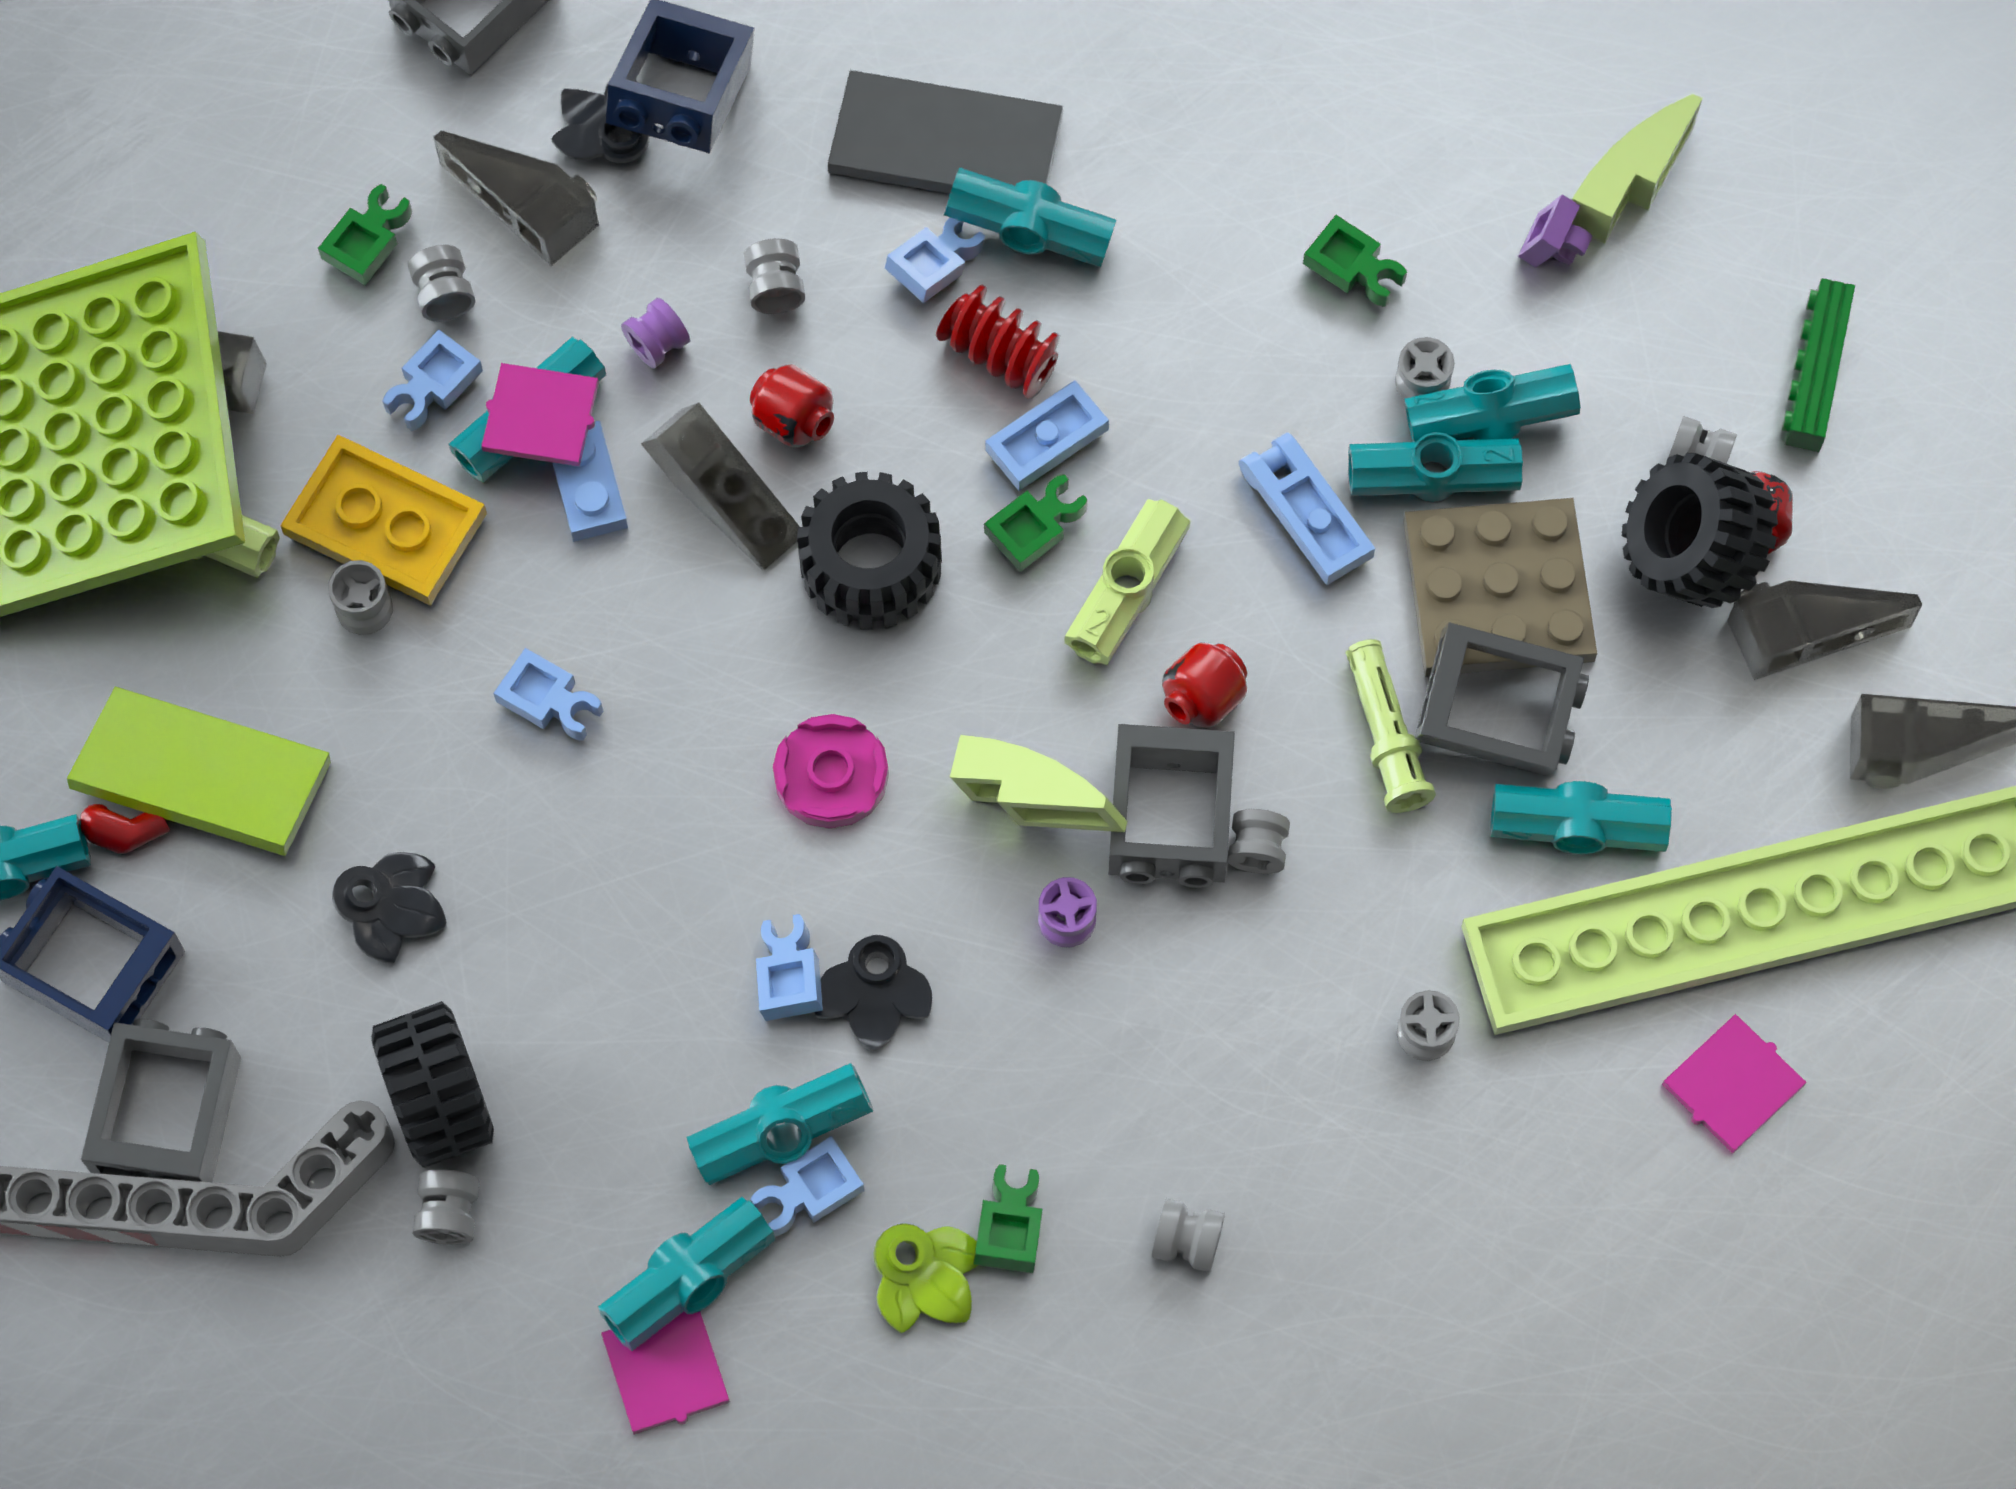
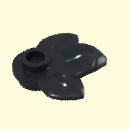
[551,78,650,163]
[332,852,446,964]
[815,935,932,1051]

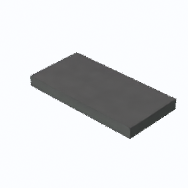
[827,70,1063,194]

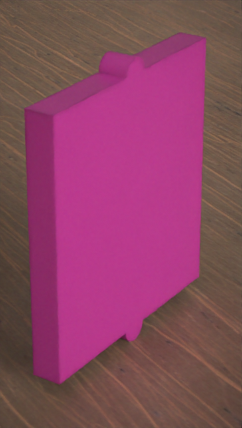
[481,363,599,467]
[1662,1014,1807,1153]
[601,1311,730,1435]

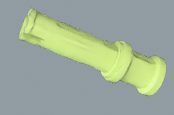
[1345,639,1436,813]

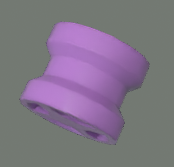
[621,297,691,369]
[1038,877,1097,948]

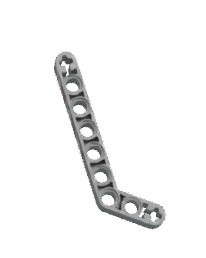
[0,1100,395,1257]

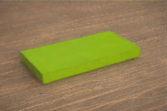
[67,686,331,856]

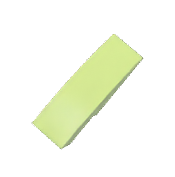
[1572,94,1703,243]
[950,735,1127,832]

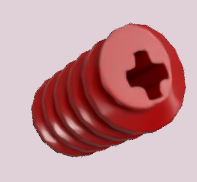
[936,284,1060,399]

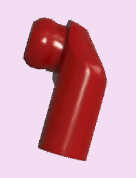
[80,804,170,854]

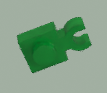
[318,184,412,285]
[1303,215,1407,307]
[984,474,1088,572]
[973,1164,1043,1273]

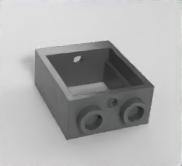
[389,0,548,76]
[1415,622,1589,776]
[1108,724,1235,888]
[81,1019,241,1183]

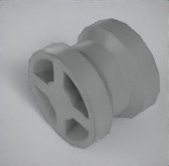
[1395,337,1455,400]
[1227,809,1290,874]
[1396,990,1460,1061]

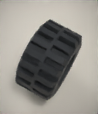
[1622,452,1778,608]
[797,472,942,630]
[371,1001,494,1168]

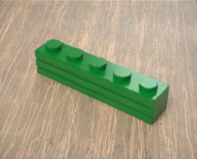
[1781,278,1856,452]

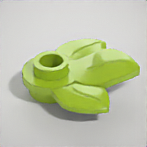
[874,1224,978,1333]

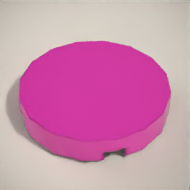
[773,714,889,829]

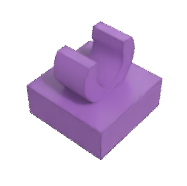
[1518,194,1593,268]

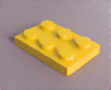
[280,435,487,606]

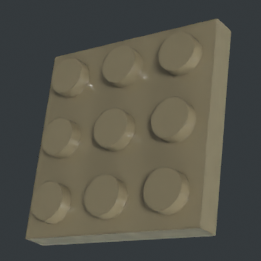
[1403,498,1597,677]

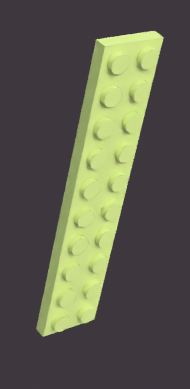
[1461,786,2016,1035]

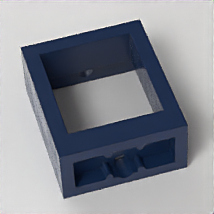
[606,0,754,154]
[0,866,185,1042]

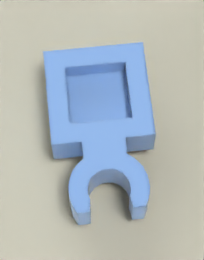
[885,217,985,303]
[383,330,483,431]
[493,648,603,741]
[756,914,823,1021]
[751,1136,865,1236]

